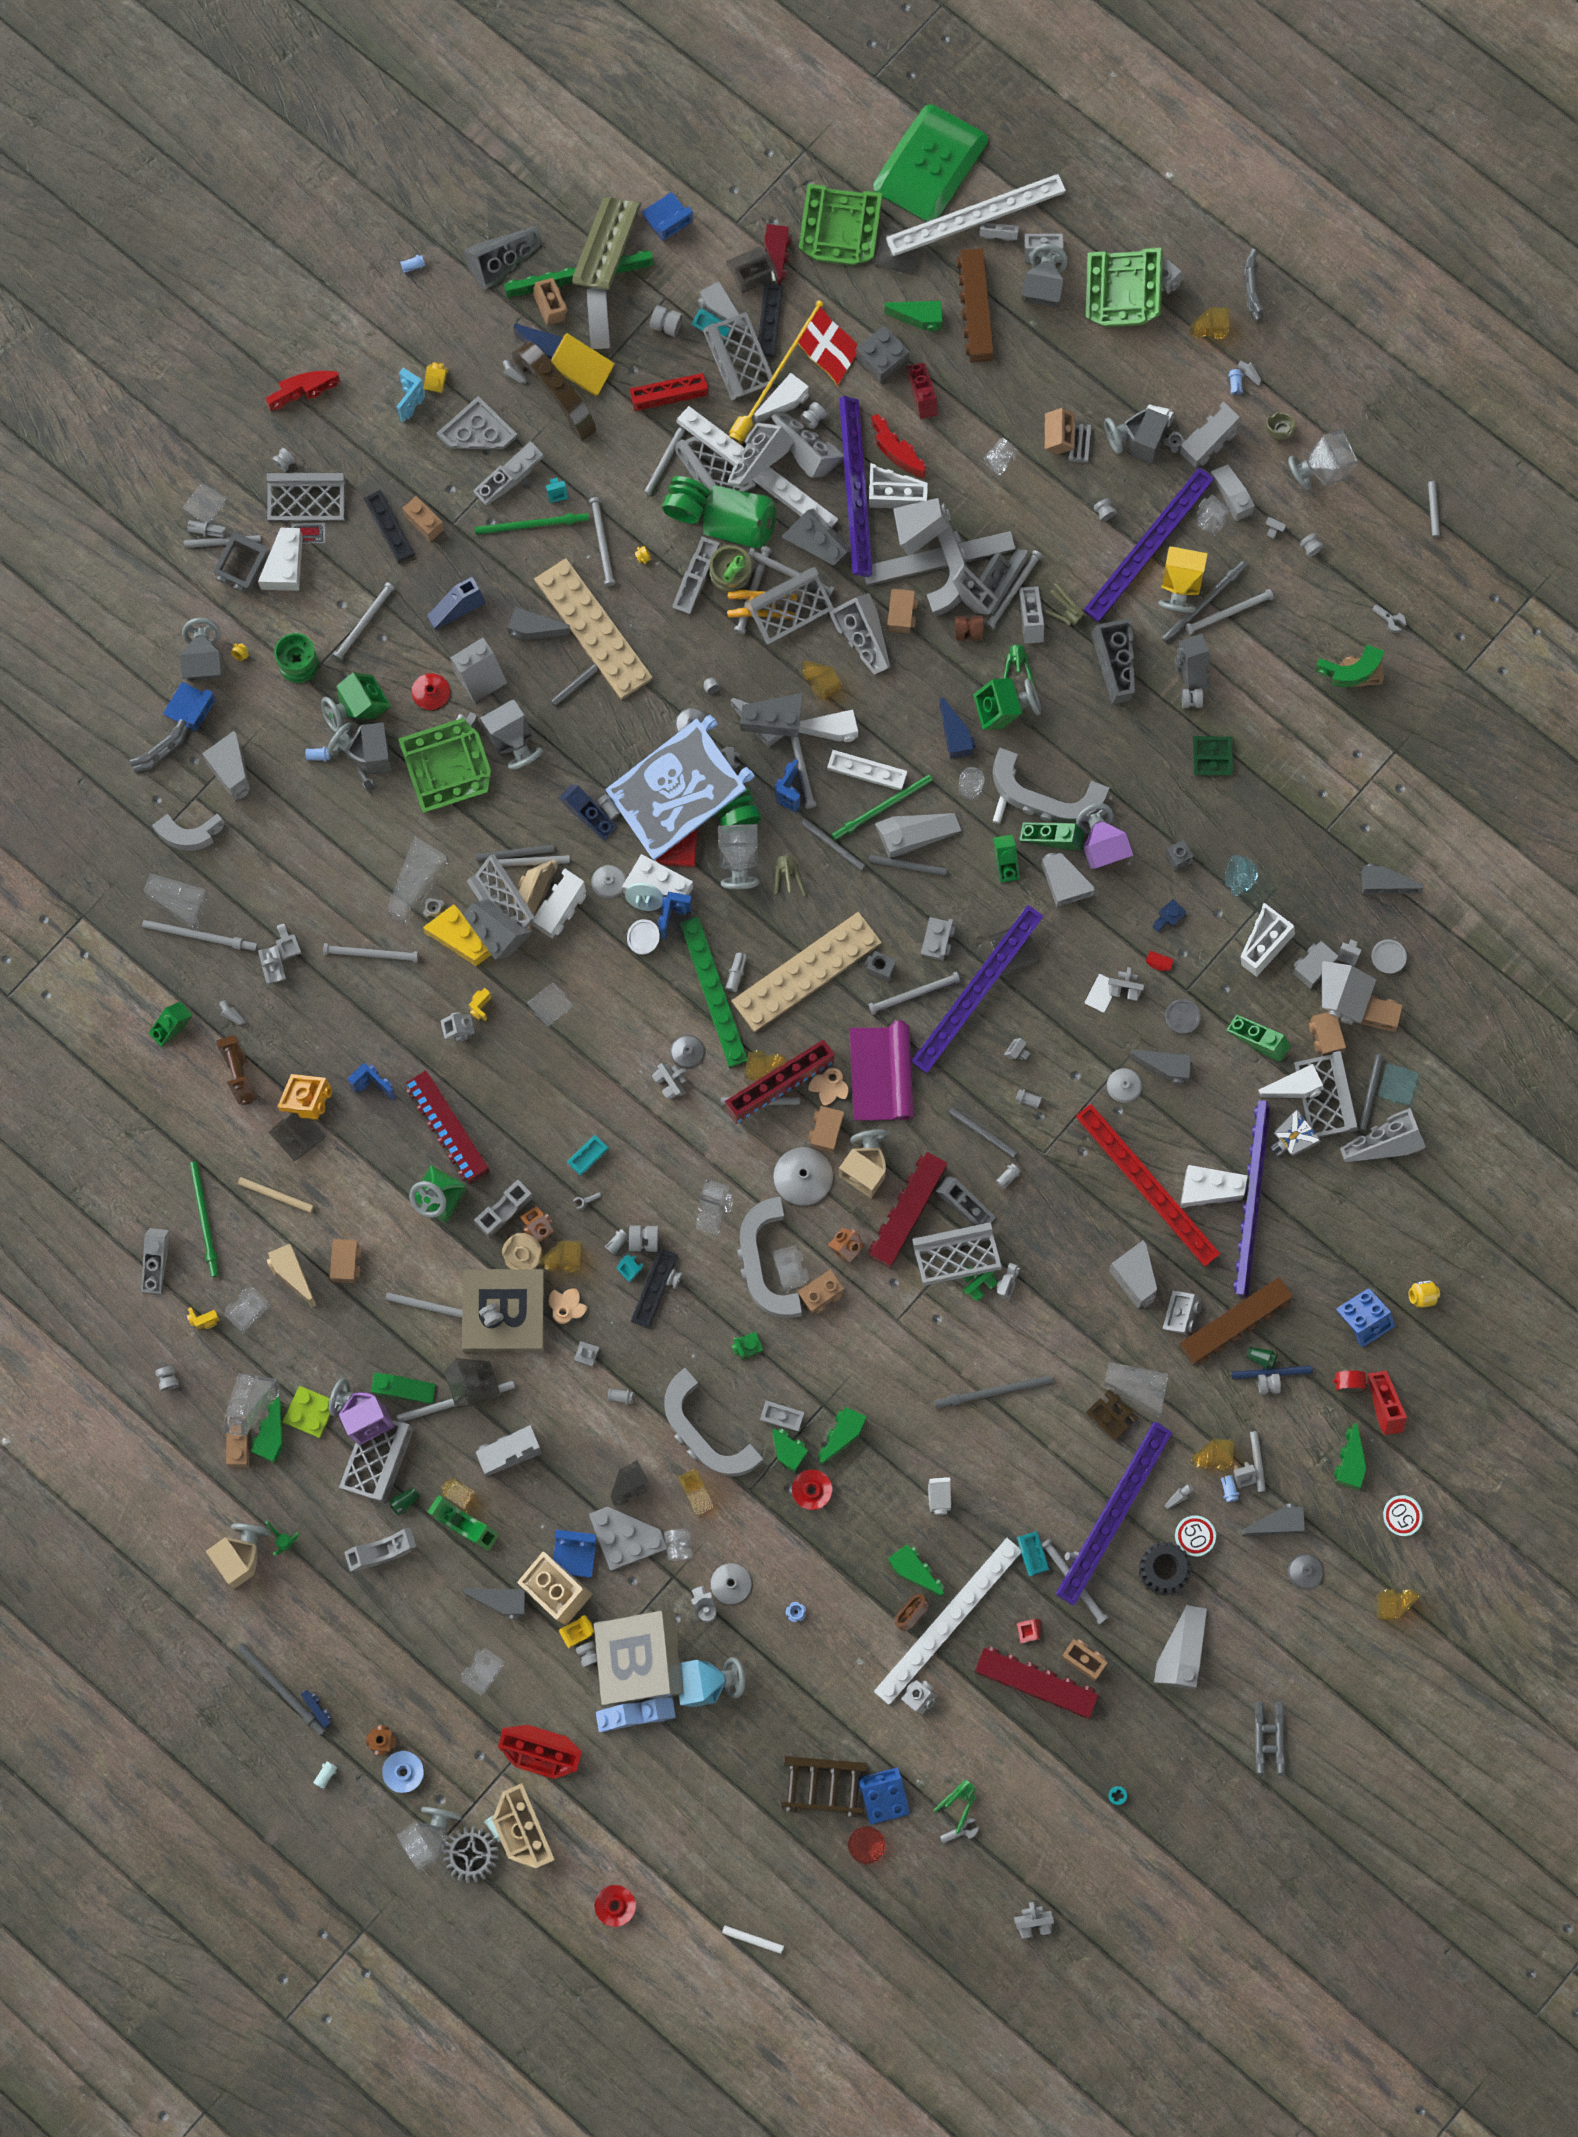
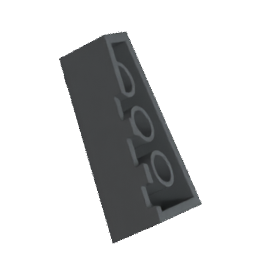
[1091,618,1135,704]

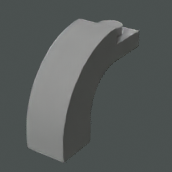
[587,288,610,349]
[152,813,225,851]
[344,1528,416,1572]

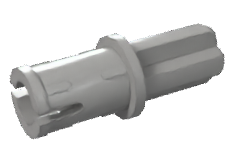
[187,520,226,538]
[725,953,747,992]

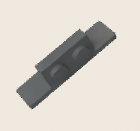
[979,549,1030,615]

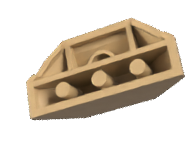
[512,860,558,937]
[492,1783,554,1869]

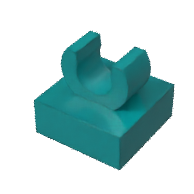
[546,478,568,503]
[616,1255,643,1282]

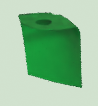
[703,485,776,548]

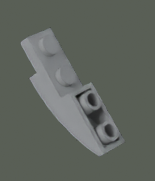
[473,441,544,505]

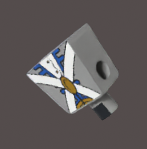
[1271,1110,1321,1156]

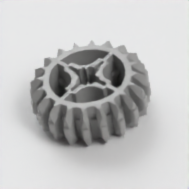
[443,1826,499,1883]

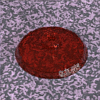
[848,1826,885,1864]

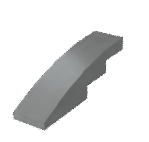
[672,536,720,614]

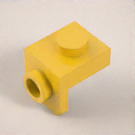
[424,362,449,393]
[469,988,492,1022]
[187,1307,220,1330]
[559,1615,595,1649]

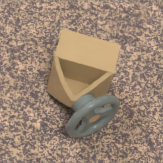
[839,1129,889,1199]
[206,1523,271,1589]

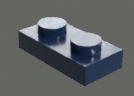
[300,1690,333,1729]

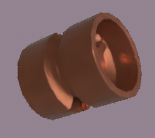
[955,616,983,641]

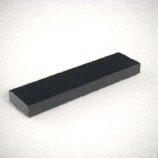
[756,283,783,358]
[363,490,415,564]
[631,1248,678,1329]

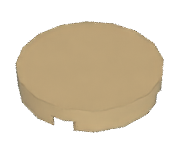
[502,1233,542,1269]

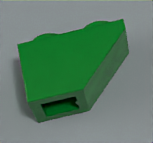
[993,835,1020,883]
[148,1001,193,1047]
[772,1428,808,1473]

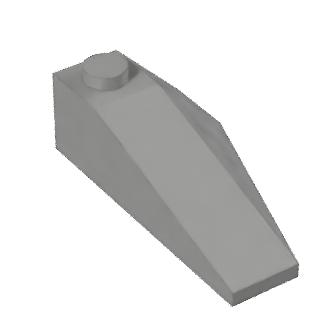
[771,413,844,478]
[727,423,794,487]
[829,593,890,675]
[875,813,962,858]
[1340,1108,1426,1162]
[1154,1605,1207,1690]

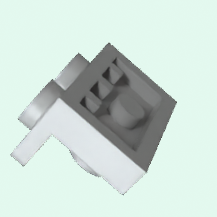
[1025,234,1063,263]
[921,917,956,961]
[1163,1291,1202,1337]

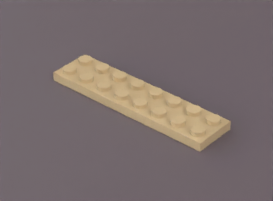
[534,558,653,700]
[731,912,882,1033]

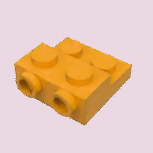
[277,1074,332,1119]

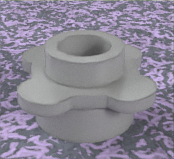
[1164,431,1186,453]
[423,898,444,918]

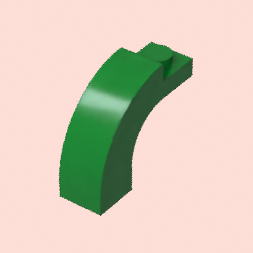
[1315,644,1385,687]
[428,1495,499,1552]

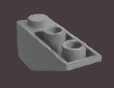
[141,1228,169,1294]

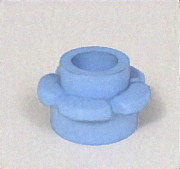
[786,1602,806,1622]

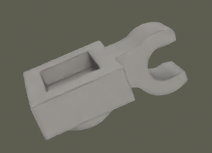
[276,924,302,960]

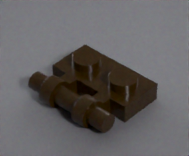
[1086,1389,1138,1441]

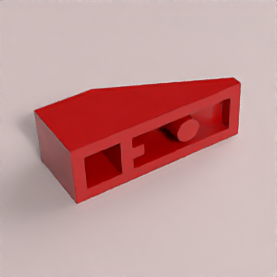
[1367,1370,1407,1435]

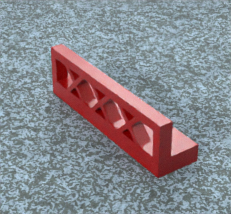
[629,373,708,411]

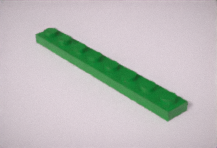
[504,251,654,298]
[680,917,748,1068]

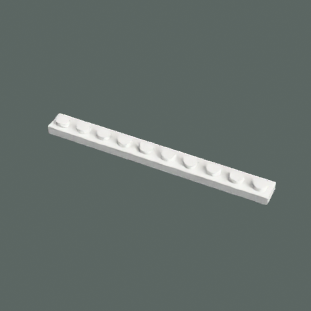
[886,174,1066,256]
[677,406,838,528]
[874,1538,1021,1705]

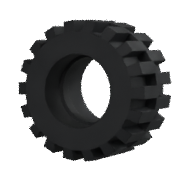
[1139,1542,1191,1596]

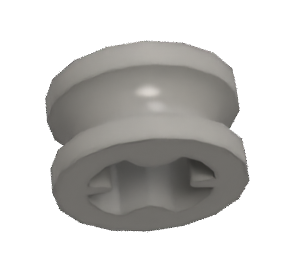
[666,1269,683,1289]

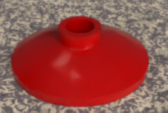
[412,673,450,711]
[792,1470,832,1510]
[594,1885,636,1927]

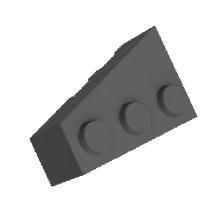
[781,508,851,566]
[1174,634,1211,691]
[740,693,803,737]
[463,899,531,960]

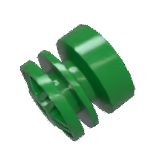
[661,476,709,524]
[274,633,319,683]
[716,787,762,835]

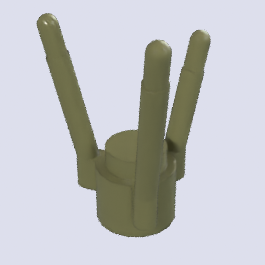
[1044,583,1085,626]
[774,856,806,896]

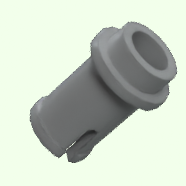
[597,794,621,820]
[1015,1089,1042,1109]
[996,1164,1021,1189]
[604,1229,629,1255]
[608,1388,634,1405]

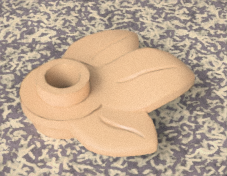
[809,1068,848,1106]
[549,1288,587,1324]

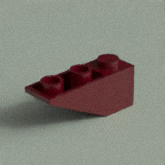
[764,224,792,285]
[906,363,938,419]

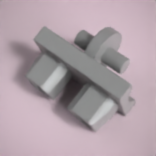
[258,945,286,985]
[1108,967,1144,1001]
[652,1063,687,1099]
[691,1586,717,1623]
[1014,1902,1054,1938]

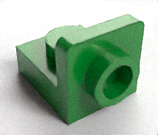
[731,1332,763,1360]

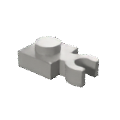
[997,1263,1020,1301]

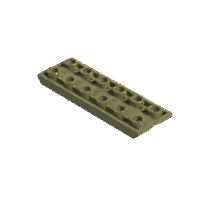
[572,197,641,290]

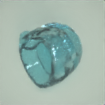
[1225,855,1258,896]

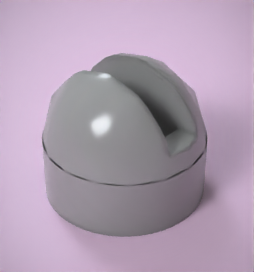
[703,678,720,695]

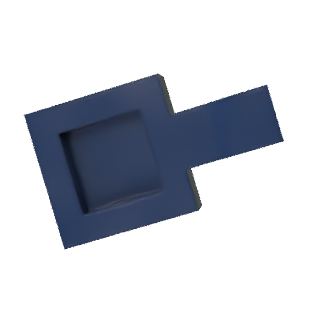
[1152,899,1187,932]

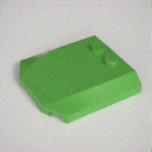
[799,184,882,266]
[1086,248,1163,327]
[398,718,491,813]

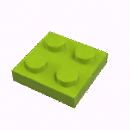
[283,1386,331,1439]

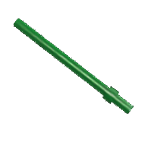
[474,513,589,535]
[831,774,933,840]
[190,1161,219,1278]

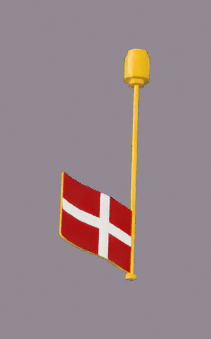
[729,300,858,445]

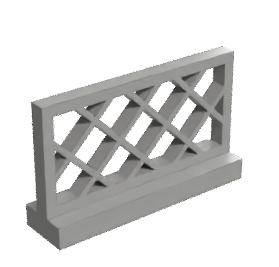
[703,312,775,400]
[675,436,756,493]
[267,473,345,521]
[744,567,834,644]
[467,854,535,929]
[1294,1051,1358,1138]
[912,1222,1002,1286]
[339,1420,414,1504]

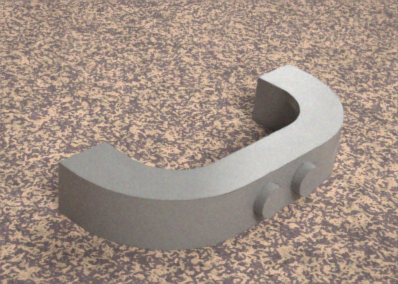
[905,503,967,617]
[993,747,1109,824]
[737,1197,802,1318]
[664,1368,763,1477]

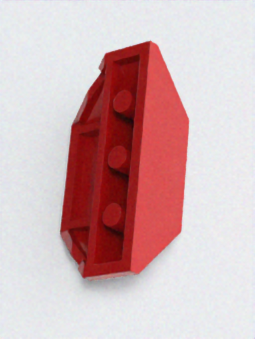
[498,1725,582,1779]

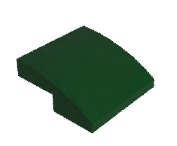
[1193,736,1233,775]

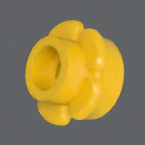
[635,546,651,564]
[231,644,249,661]

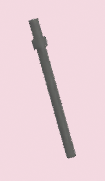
[1161,560,1247,643]
[934,1375,1053,1408]
[237,1643,326,1736]

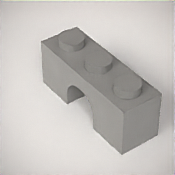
[474,1180,533,1239]

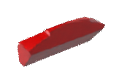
[1145,950,1174,971]

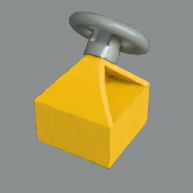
[1158,546,1207,613]

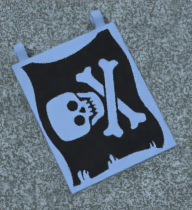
[605,715,755,861]

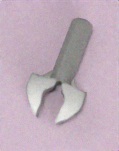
[1373,604,1406,633]
[940,1817,979,1843]

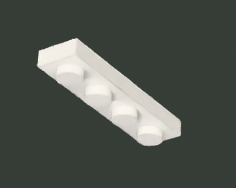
[827,750,907,791]

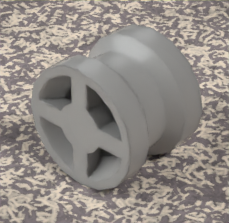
[272,448,296,472]
[1093,498,1117,522]
[1299,533,1324,557]
[479,1303,504,1327]

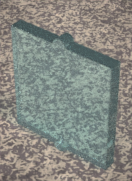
[1378,1064,1418,1106]

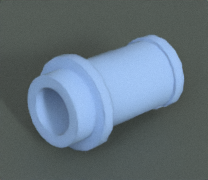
[401,254,426,274]
[1228,369,1243,395]
[306,746,331,762]
[1221,1475,1240,1502]

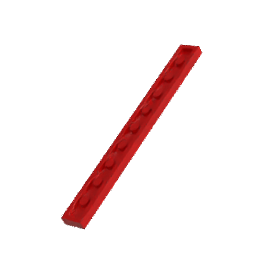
[1075,1104,1220,1268]

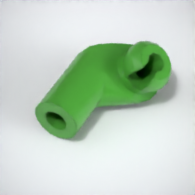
[723,556,746,582]

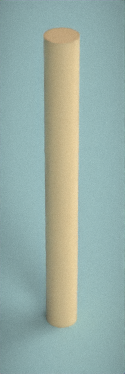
[238,1177,314,1213]

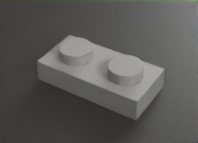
[980,223,1019,241]
[760,1401,804,1433]

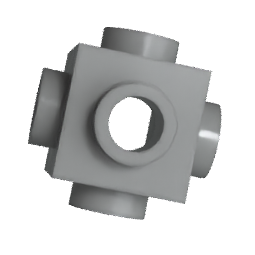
[1161,260,1184,294]
[441,1012,475,1042]
[902,1680,938,1715]

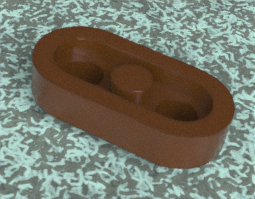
[894,1594,929,1631]

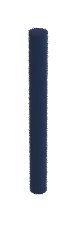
[1231,1366,1313,1380]

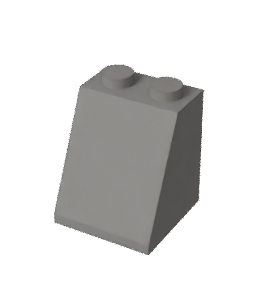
[894,498,951,556]
[450,638,507,704]
[202,731,250,801]
[1322,961,1376,1025]
[1109,1240,1157,1309]

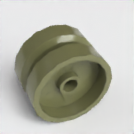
[709,545,752,594]

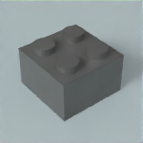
[856,325,909,384]

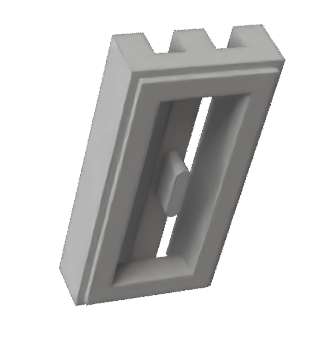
[1069,424,1091,463]

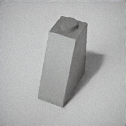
[1041,853,1094,907]

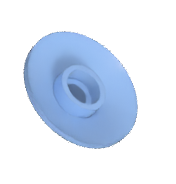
[382,1751,424,1793]

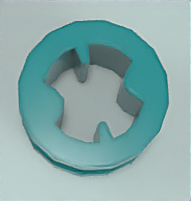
[1108,1786,1127,1805]

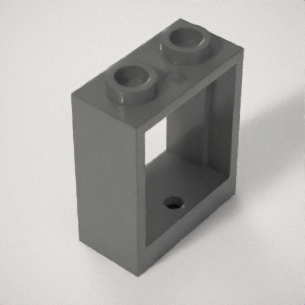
[213,531,271,592]

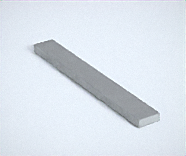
[864,531,1015,586]

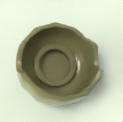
[1266,412,1296,440]

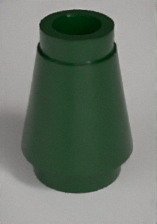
[1246,1347,1278,1369]
[389,1487,420,1516]

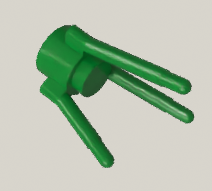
[1003,645,1035,686]
[265,1521,300,1556]
[933,1780,977,1834]

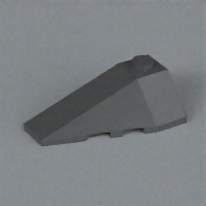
[463,226,542,290]

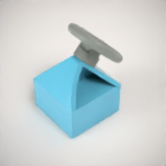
[679,1657,745,1707]

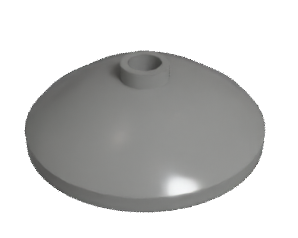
[774,1147,833,1206]

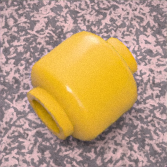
[1409,1281,1440,1308]

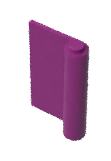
[849,1020,914,1121]

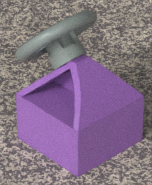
[1076,803,1133,869]
[329,1378,395,1445]

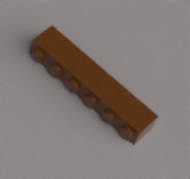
[957,248,993,362]
[1179,1277,1293,1366]

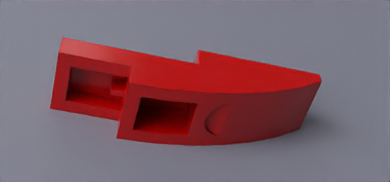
[265,371,341,411]
[871,413,927,478]

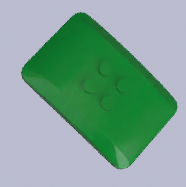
[873,104,988,222]

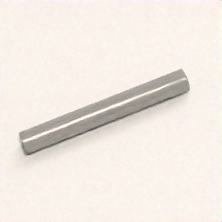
[1428,481,1440,538]
[1250,1431,1266,1493]

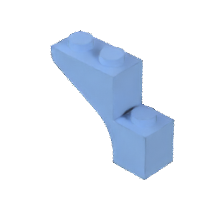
[596,1697,676,1732]

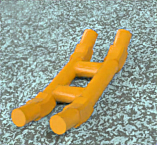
[727,590,797,620]

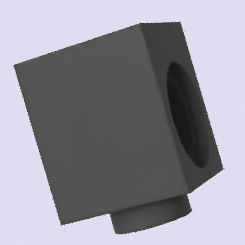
[1165,840,1193,872]
[865,951,896,982]

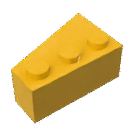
[423,904,492,966]

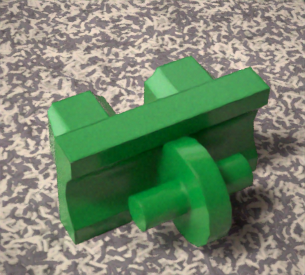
[961,1266,998,1301]

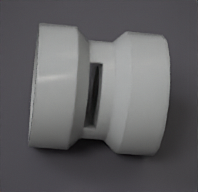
[800,402,827,429]
[1181,688,1203,709]
[155,1366,180,1391]
[1258,1374,1281,1395]
[576,1641,597,1668]

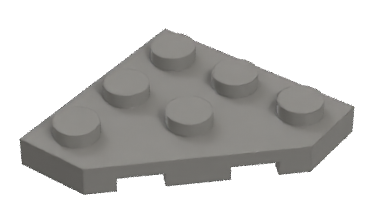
[437,396,518,449]
[589,1507,667,1571]

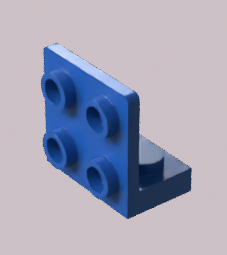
[642,192,693,241]
[163,682,216,732]
[774,759,800,813]
[658,892,692,939]
[347,1063,395,1101]
[1337,1289,1395,1348]
[553,1530,597,1578]
[859,1767,909,1824]

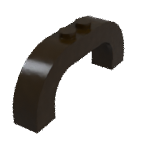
[512,341,596,442]

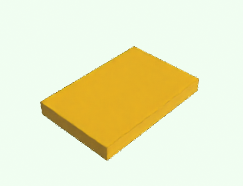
[551,333,615,396]

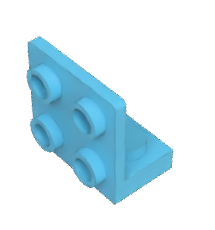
[397,368,425,423]

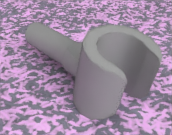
[573,1192,601,1210]

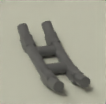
[1244,249,1264,321]
[130,719,189,773]
[1254,1701,1286,1776]

